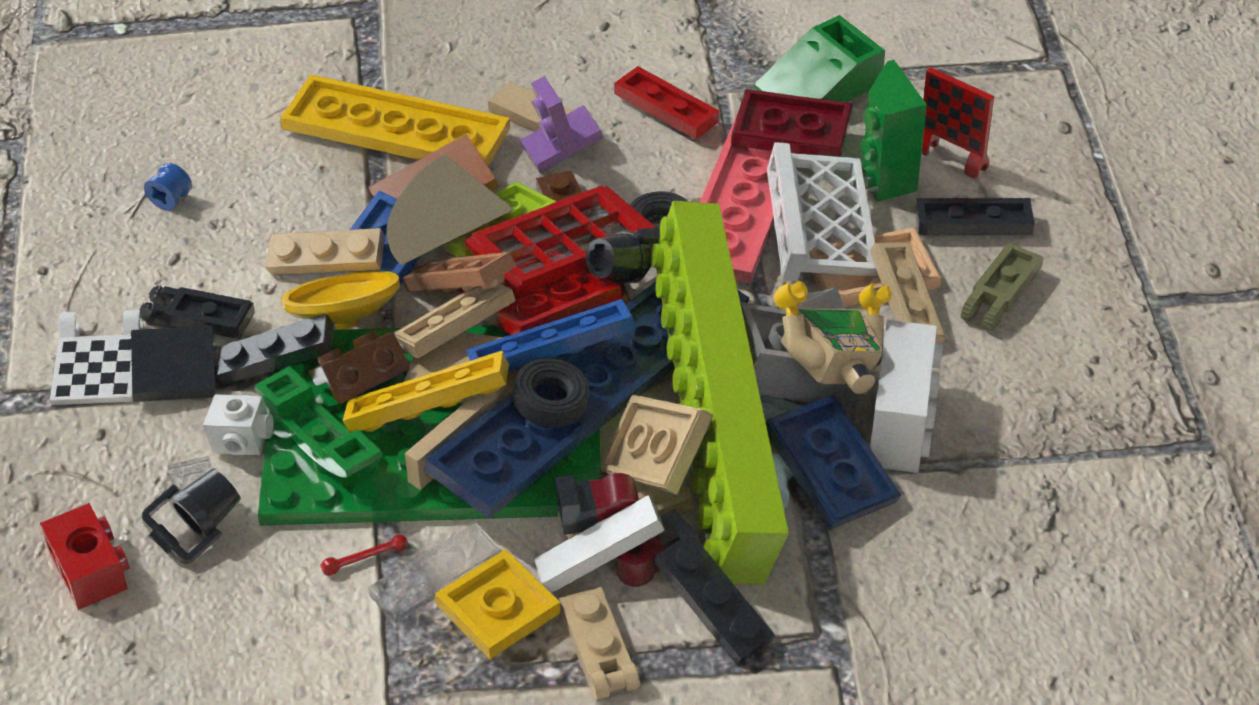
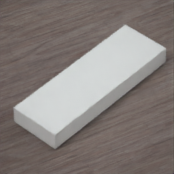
[534,495,664,593]

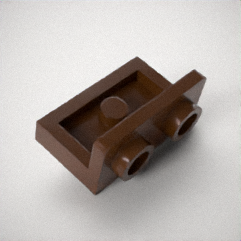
[308,330,410,403]

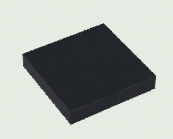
[131,326,216,402]

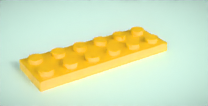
[280,74,510,166]

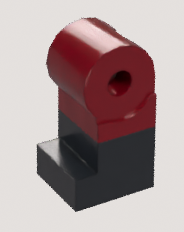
[555,473,639,535]
[616,509,700,587]

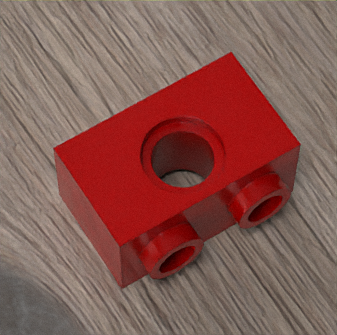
[40,503,130,610]

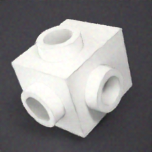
[203,394,274,455]

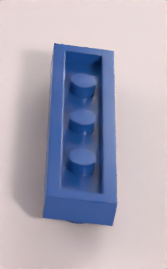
[466,299,636,372]

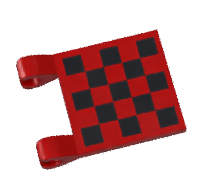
[922,67,995,180]

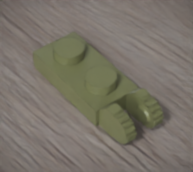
[960,242,1044,331]

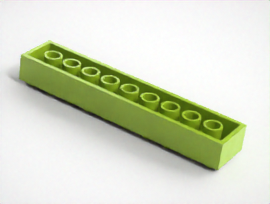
[651,201,789,584]

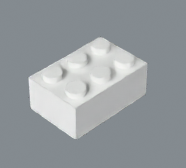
[870,319,943,473]

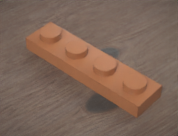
[401,252,516,294]

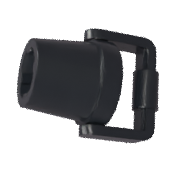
[585,228,660,284]
[142,468,241,564]

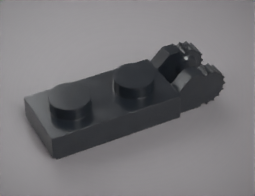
[139,285,255,339]

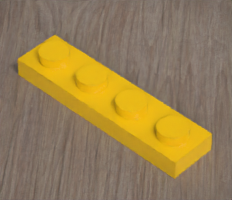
[343,351,509,432]

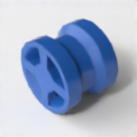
[144,163,192,210]

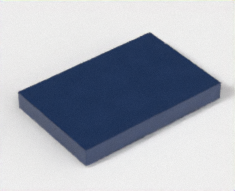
[766,395,901,530]

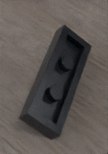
[915,198,1035,235]
[215,314,334,386]
[654,533,775,665]

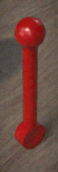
[320,534,408,576]

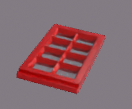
[465,185,656,294]

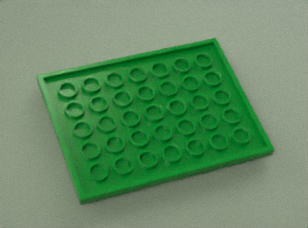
[258,325,601,526]

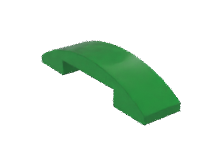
[255,366,383,478]

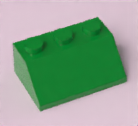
[861,60,927,202]

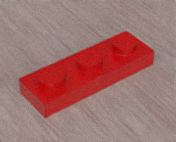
[614,66,720,139]

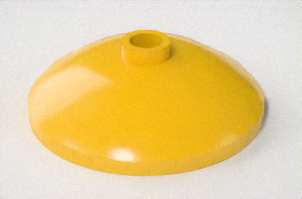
[281,270,400,330]

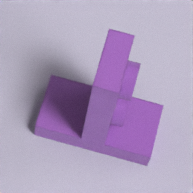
[520,76,603,173]

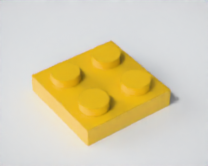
[435,549,561,660]

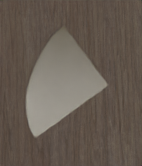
[387,155,514,265]

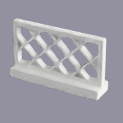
[767,143,878,281]

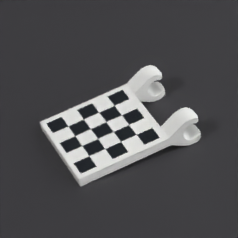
[50,309,144,405]

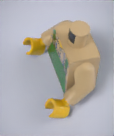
[774,281,892,394]

